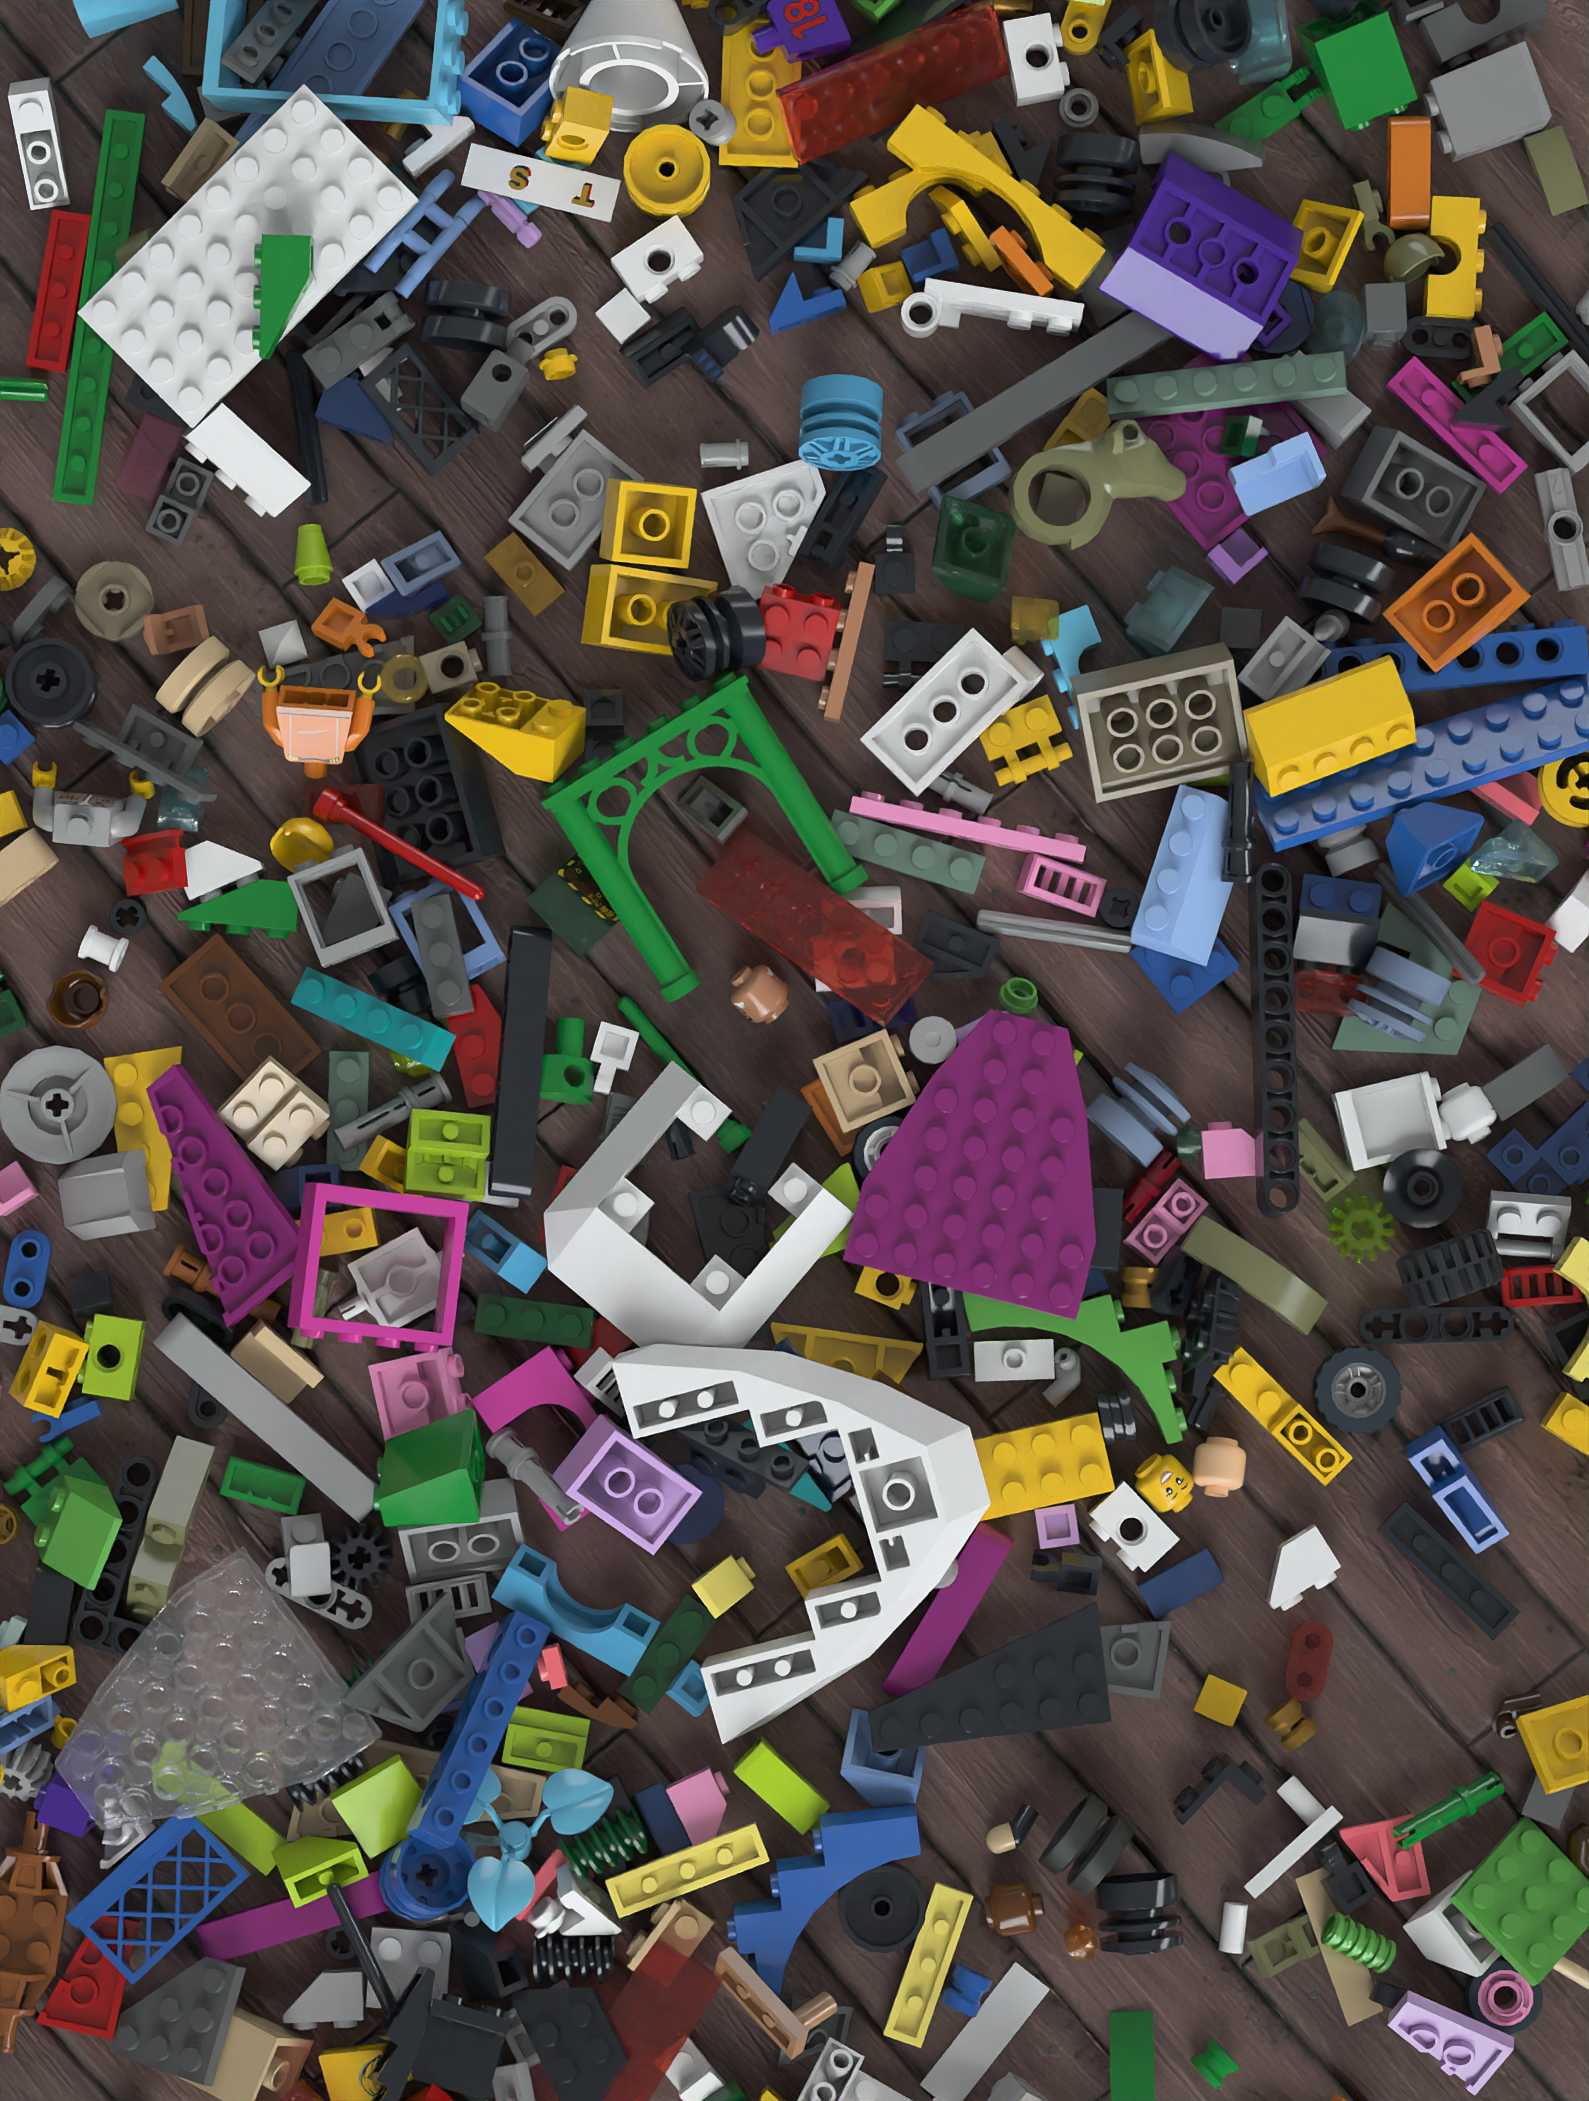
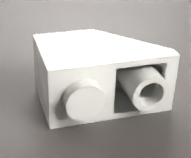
[184,840,266,904]
[1266,1524,1341,1611]

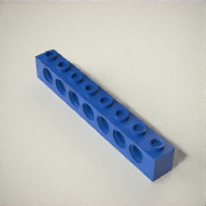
[1303,620,1589,693]

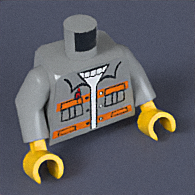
[32,761,155,847]

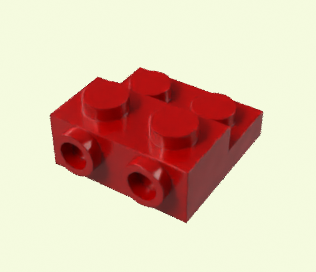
[755,583,842,682]
[1451,900,1559,1008]

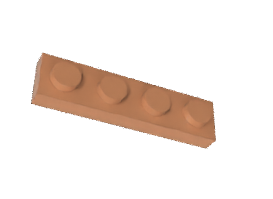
[818,562,875,723]

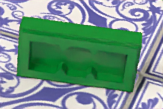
[219,1455,307,1516]

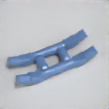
[363,169,486,299]

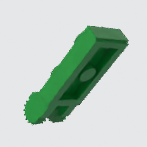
[1212,66,1325,144]

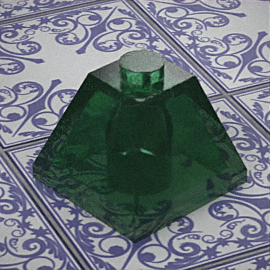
[931,494,1016,604]

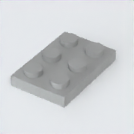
[508,429,645,572]

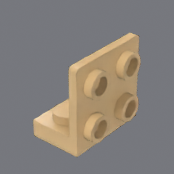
[626,1895,715,1987]

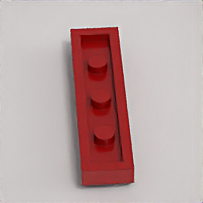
[26,209,91,374]

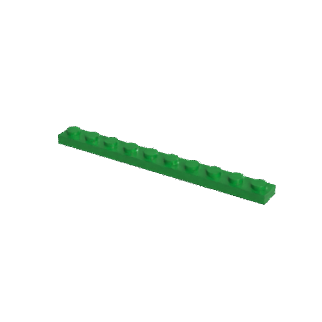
[52,109,147,507]

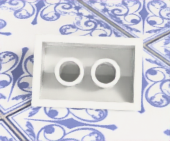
[182,402,311,517]

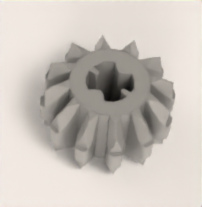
[0,1740,54,1802]

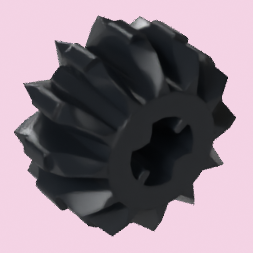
[330,1523,395,1591]

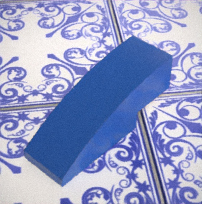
[1406,1425,1510,1554]

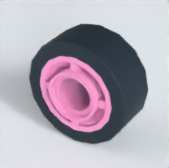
[1465,1957,1543,2035]

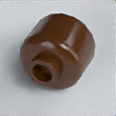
[984,1881,1045,1937]

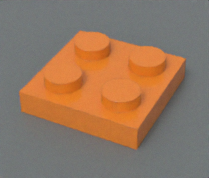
[989,225,1054,298]

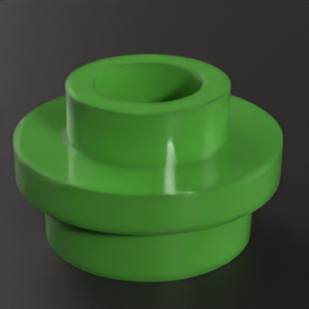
[998,977,1038,1014]

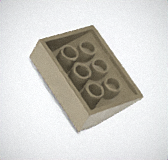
[1069,642,1250,803]

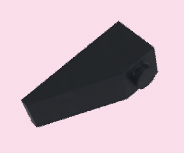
[919,1281,971,1381]

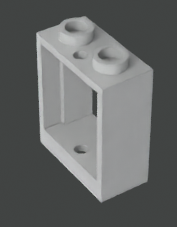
[1509,349,1589,478]
[287,844,399,968]

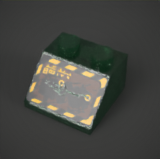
[525,853,621,960]

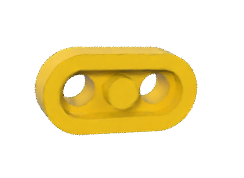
[1060,0,1112,56]

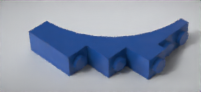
[727,1804,921,1999]

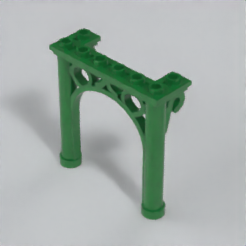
[538,670,869,1003]

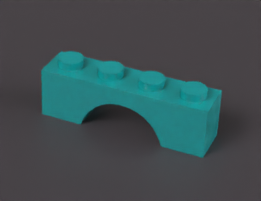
[290,967,456,1072]

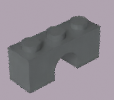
[1418,0,1549,70]

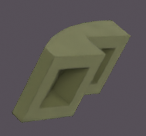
[1523,124,1589,216]
[1246,1911,1321,1979]

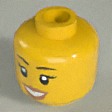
[1135,1453,1194,1513]

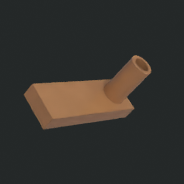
[714,1946,837,2060]

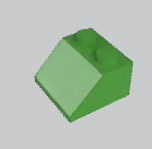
[34,1475,123,1590]

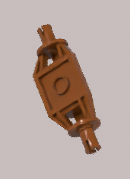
[0,1809,70,2053]

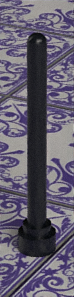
[326,1882,397,2018]

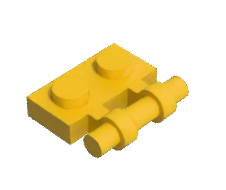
[978,694,1073,787]

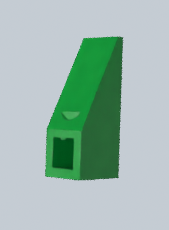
[252,234,314,359]
[177,879,304,939]

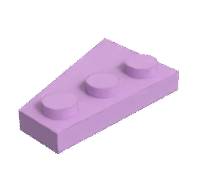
[1388,1990,1515,2096]

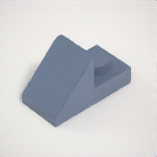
[380,530,461,598]

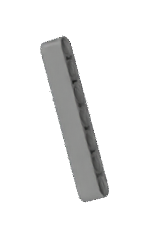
[153,1312,379,1523]

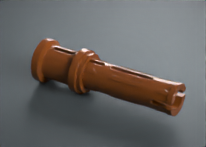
[163,1243,282,1326]

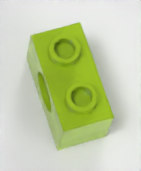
[77,1313,147,1401]

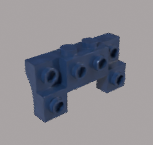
[1483,1056,1589,1196]

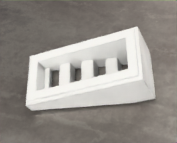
[574,1347,625,1418]

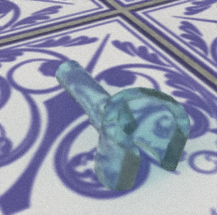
[459,1830,501,1856]

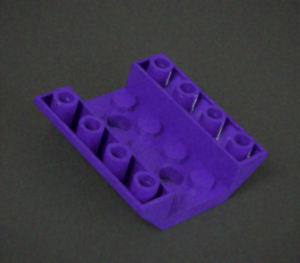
[1096,152,1304,365]

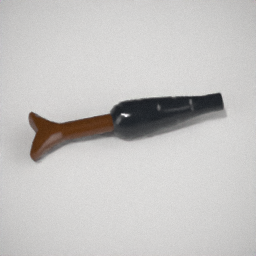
[1311,494,1448,570]

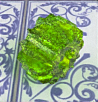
[1326,1196,1395,1264]

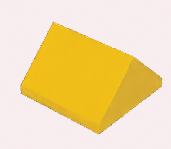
[1123,29,1194,126]
[1289,199,1365,296]

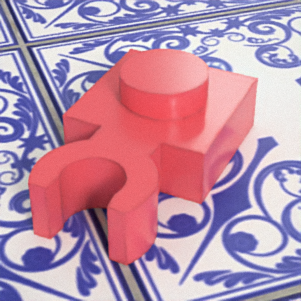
[537,1643,568,1689]

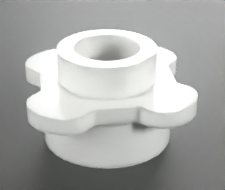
[528,1896,566,1938]

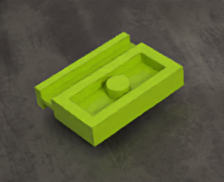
[501,1705,591,1772]

